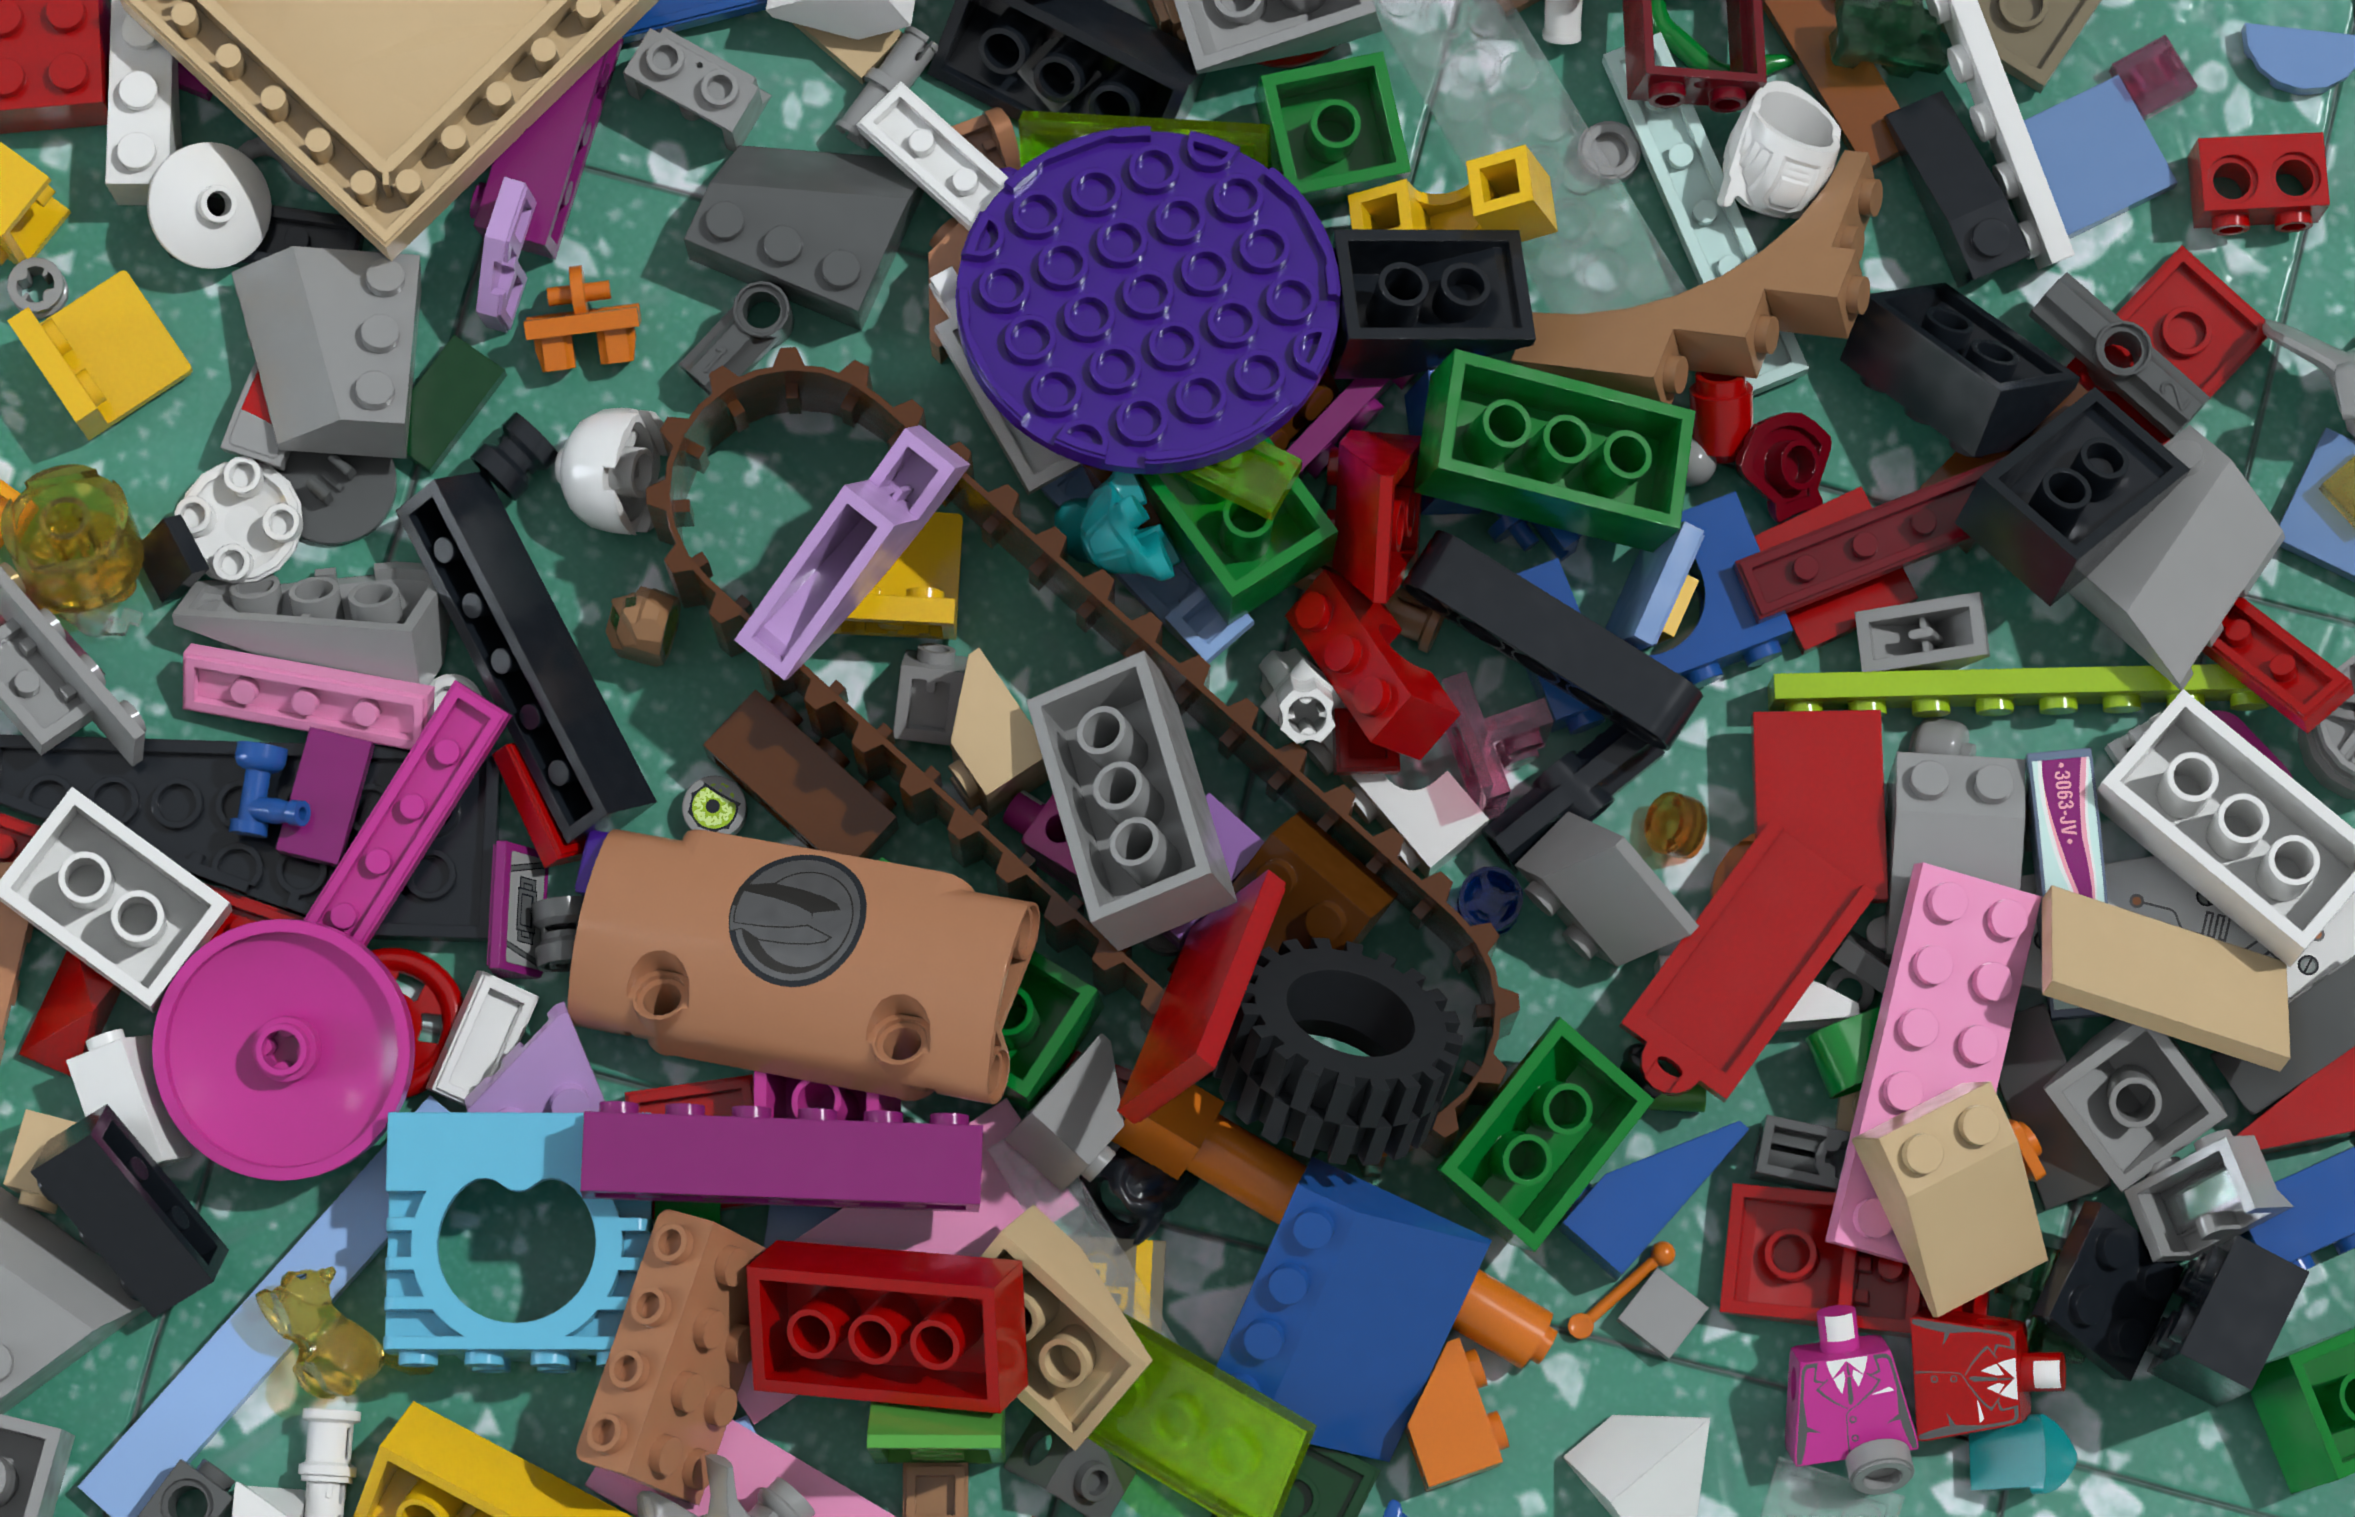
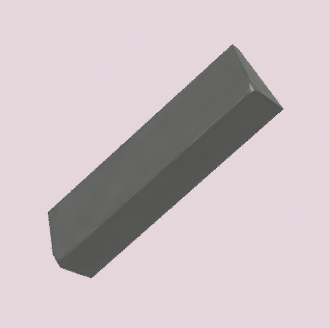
[2210,955,2355,1115]
[1998,1003,2111,1211]

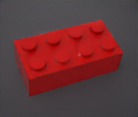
[0,0,111,134]
[746,1240,1028,1413]

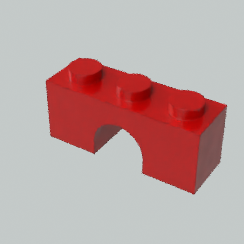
[1285,569,1461,760]

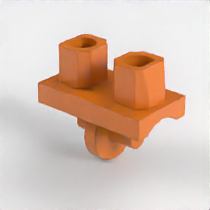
[523,265,642,372]

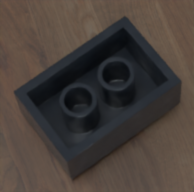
[2146,1235,2309,1408]

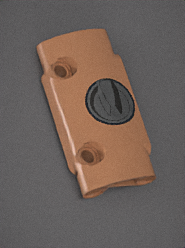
[568,829,1040,1104]

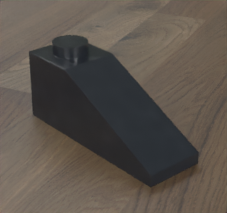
[1883,91,2031,288]

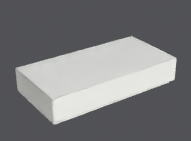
[425,970,539,1107]

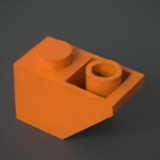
[1404,1337,1509,1492]

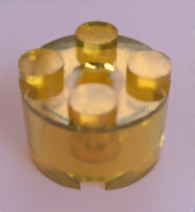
[1,464,144,614]

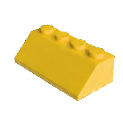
[353,1401,632,1517]

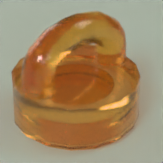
[1644,791,1708,859]

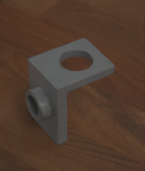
[1004,1415,1136,1517]

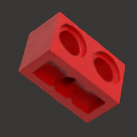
[2187,132,2330,236]

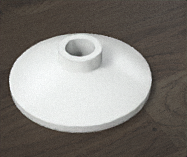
[147,142,272,269]

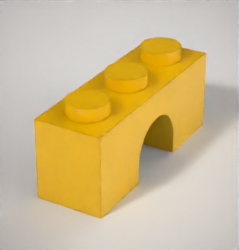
[1348,144,1558,242]

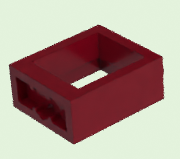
[1622,0,1767,113]

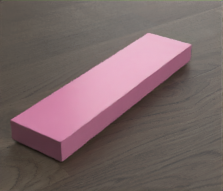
[183,643,435,750]

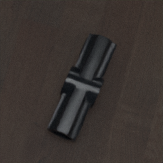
[1481,723,1665,875]

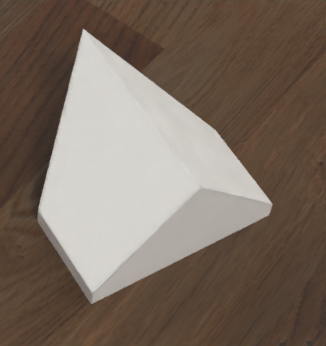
[1562,1415,1710,1517]

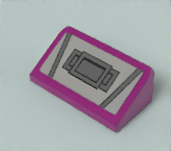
[487,841,549,979]

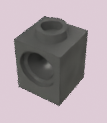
[138,1459,235,1517]

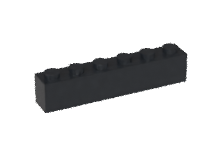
[396,471,657,844]

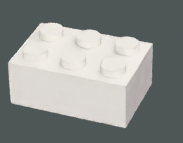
[0,787,233,1013]

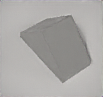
[1855,592,1990,672]

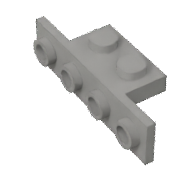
[0,562,146,767]

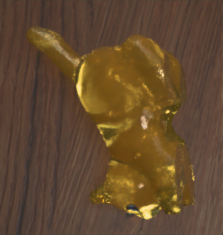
[255,1266,435,1399]

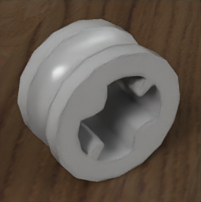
[7,257,69,320]

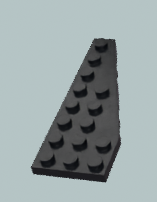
[0,735,502,943]

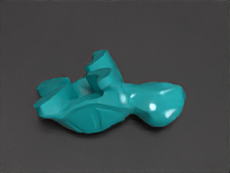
[1054,471,1182,582]

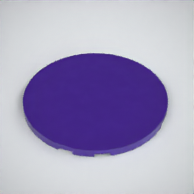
[955,126,1341,474]

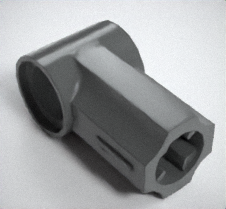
[679,281,795,396]

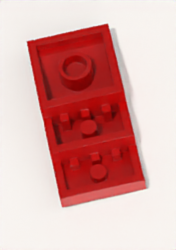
[1719,1183,1990,1338]

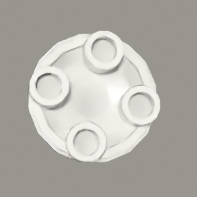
[174,456,303,584]

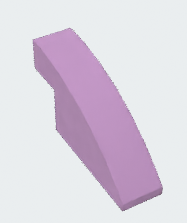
[734,425,970,680]

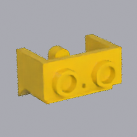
[0,142,71,266]

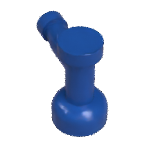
[228,741,311,838]

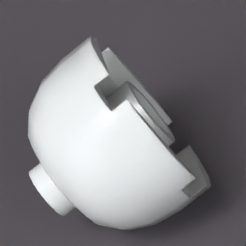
[555,408,668,535]

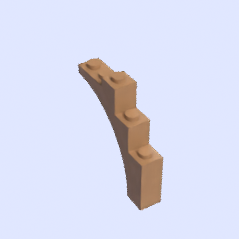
[1511,150,1883,404]

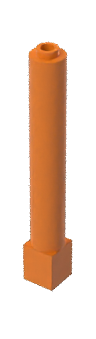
[1111,1084,1558,1369]

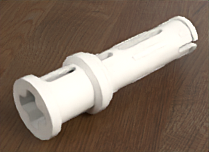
[298,1408,361,1517]

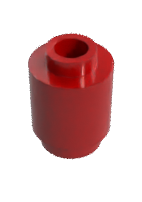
[1689,372,1754,463]

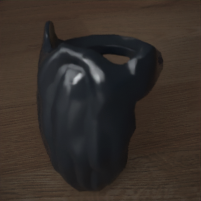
[1079,1147,1200,1246]

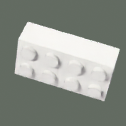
[2097,689,2355,967]

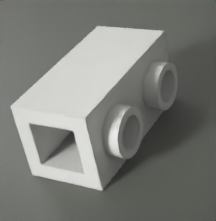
[66,1029,193,1169]

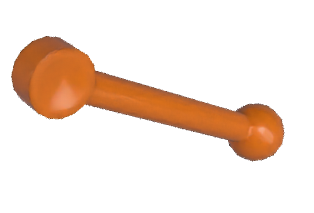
[1568,1241,1676,1340]

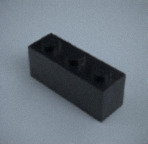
[30,1104,229,1318]

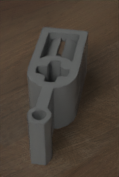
[1749,1115,1851,1193]

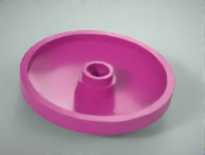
[152,919,415,1181]

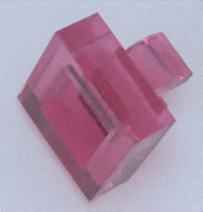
[2109,34,2198,121]

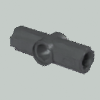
[2028,272,2210,440]

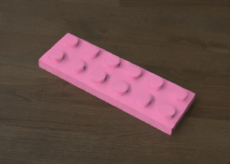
[1825,862,2042,1265]

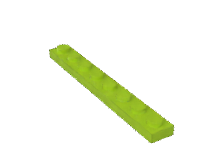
[1767,664,2269,718]

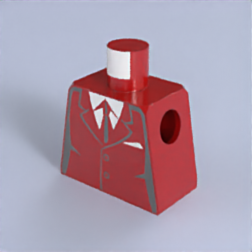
[1910,1307,2066,1441]

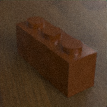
[703,689,899,859]

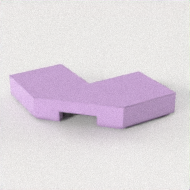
[476,177,537,333]

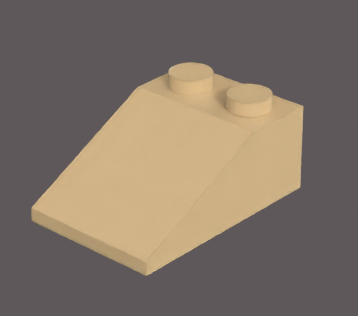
[1851,1081,2048,1318]
[980,1204,1153,1451]

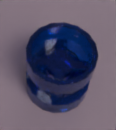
[1456,866,1523,937]

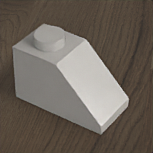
[1005,1033,1124,1192]

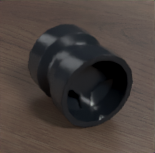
[470,412,558,501]

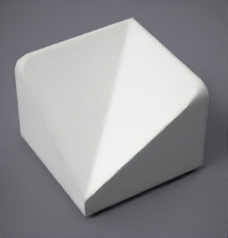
[232,1482,306,1517]

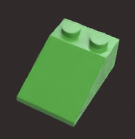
[867,1402,1006,1464]

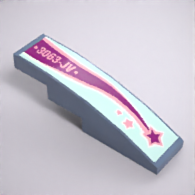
[2025,748,2108,1021]

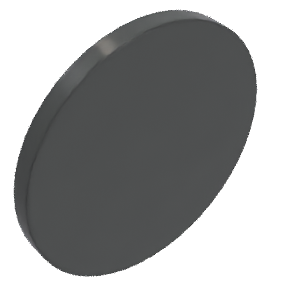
[274,451,397,546]

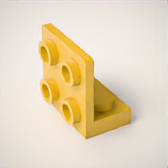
[7,270,193,441]
[833,512,963,640]

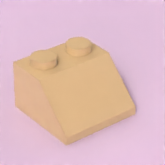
[948,648,1049,819]

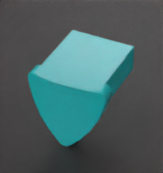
[1969,1414,2078,1495]

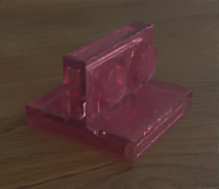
[1440,671,1554,819]

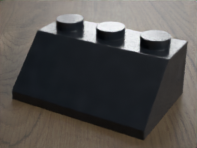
[1840,282,2080,458]

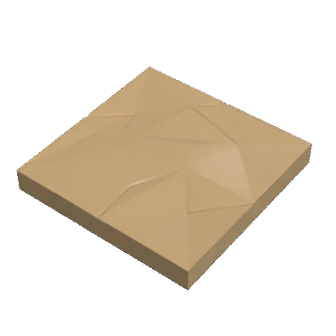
[120,0,659,262]

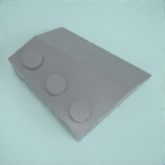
[232,246,421,459]
[2068,425,2285,691]
[0,1186,146,1414]

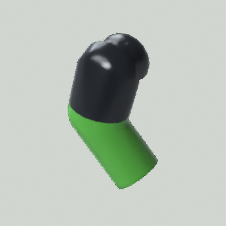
[1620,1043,1706,1113]

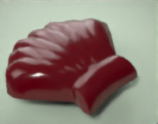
[1735,412,1832,522]

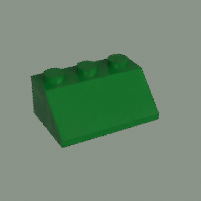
[1436,1017,1655,1252]

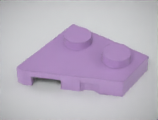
[464,1001,605,1113]

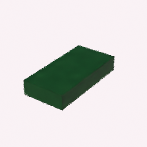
[407,335,507,475]

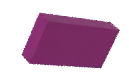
[276,727,375,867]

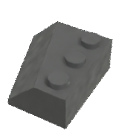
[684,145,924,331]

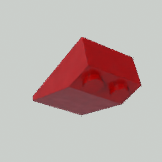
[1326,430,1422,604]

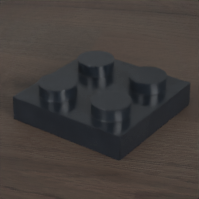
[2032,1201,2184,1381]

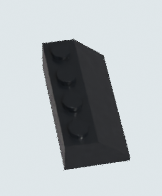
[927,0,1207,143]

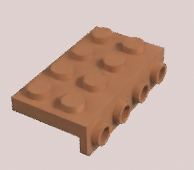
[576,1209,767,1506]

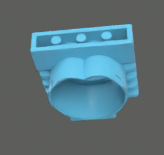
[383,1112,653,1374]

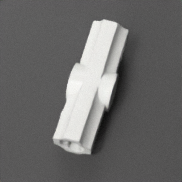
[1259,648,1342,744]

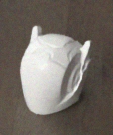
[1717,80,1841,219]

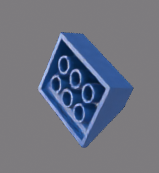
[1215,1157,1492,1462]

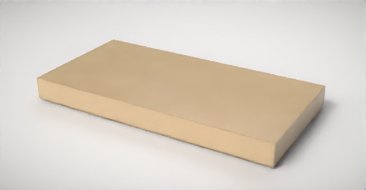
[2042,885,2291,1072]

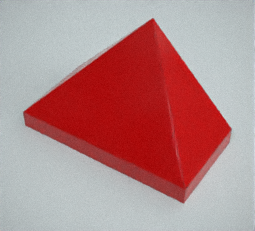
[19,951,121,1078]

